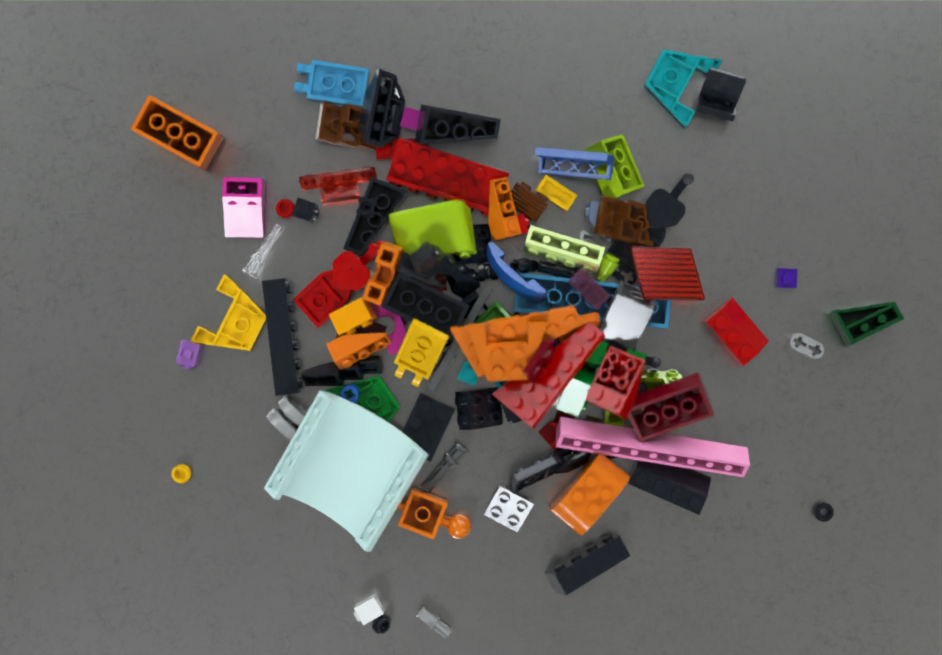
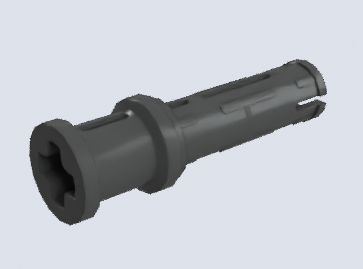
[421,440,469,493]

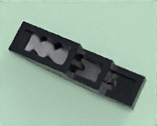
[301,356,383,386]

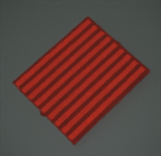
[630,246,705,301]

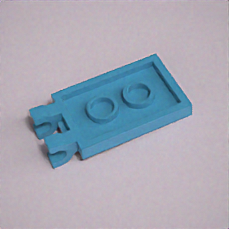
[294,60,369,107]

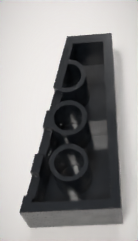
[343,177,409,257]

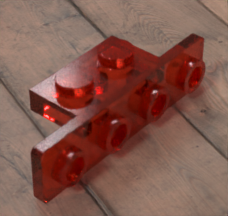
[299,166,377,204]

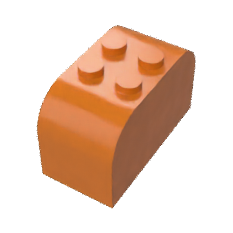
[130,95,224,171]
[548,453,630,536]

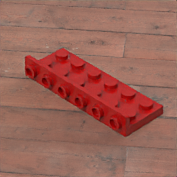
[386,137,509,216]

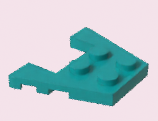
[644,49,723,127]

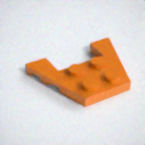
[468,321,546,381]

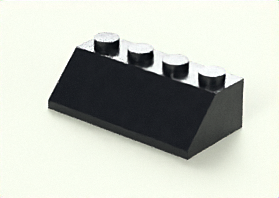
[628,460,711,515]

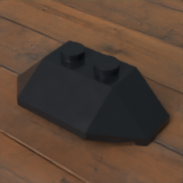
[358,69,405,148]

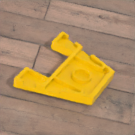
[191,274,266,351]

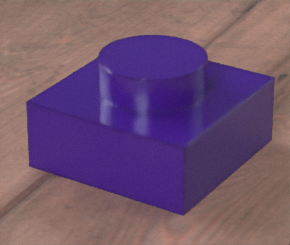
[776,268,798,288]

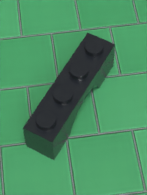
[410,242,481,299]

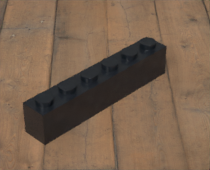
[262,278,303,396]

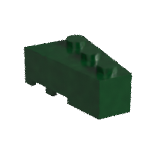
[829,302,904,347]

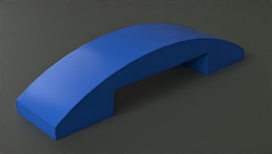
[486,241,547,303]

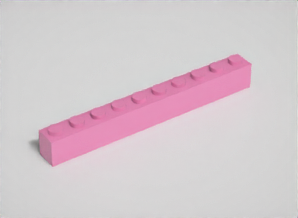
[556,417,750,477]

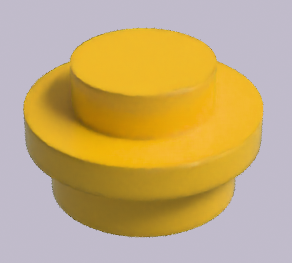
[172,464,191,483]

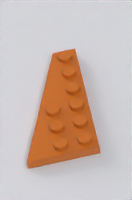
[450,305,583,378]

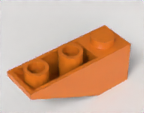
[488,177,522,241]
[326,333,392,370]

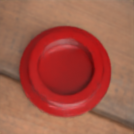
[276,199,295,218]

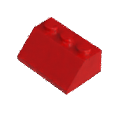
[703,297,769,366]

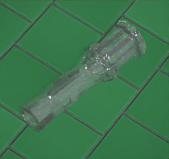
[242,223,284,279]

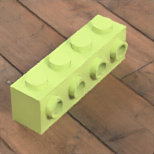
[524,225,605,273]

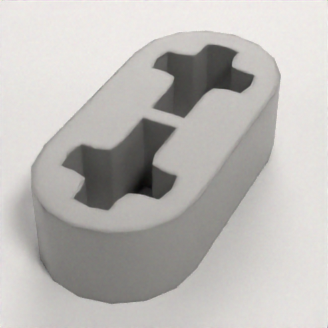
[788,333,825,359]

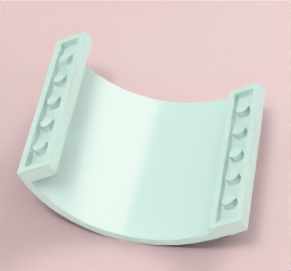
[264,390,428,552]

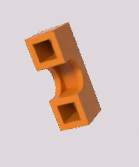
[362,242,405,306]

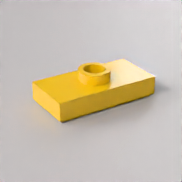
[535,174,578,211]

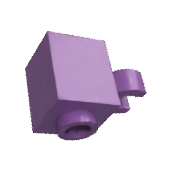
[176,340,204,370]

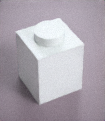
[353,593,385,625]

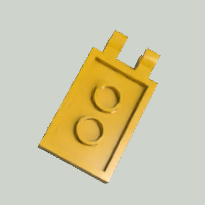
[394,319,449,387]

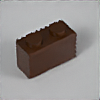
[511,181,549,223]

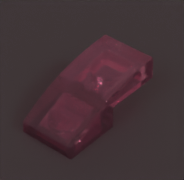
[568,268,611,311]

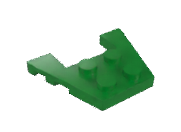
[324,375,401,422]

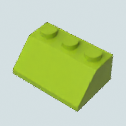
[584,134,645,199]

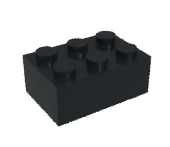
[402,392,456,462]

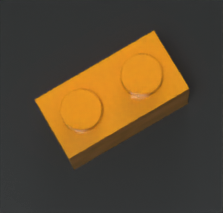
[329,297,378,335]

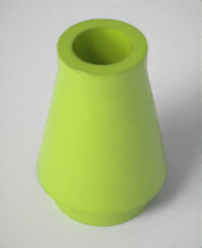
[596,253,620,282]

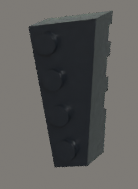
[414,104,501,145]
[545,534,630,596]

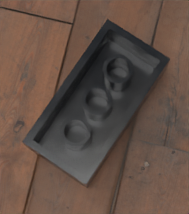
[382,272,470,341]

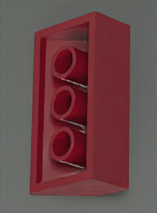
[628,372,715,442]

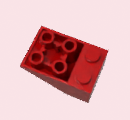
[585,346,645,420]

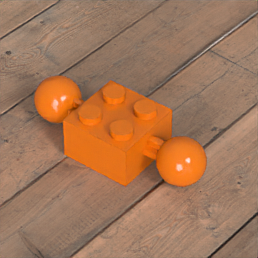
[397,487,471,540]

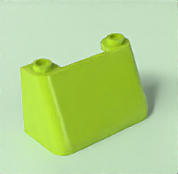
[389,200,477,259]

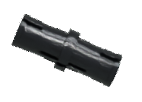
[510,258,539,273]
[537,260,578,279]

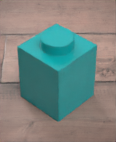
[457,360,478,386]

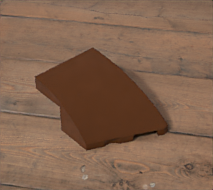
[315,102,376,151]
[594,196,653,247]

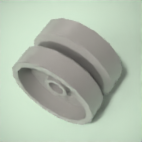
[266,395,307,440]

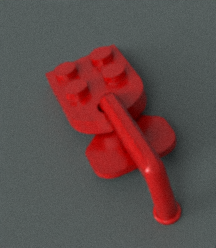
[293,240,385,328]

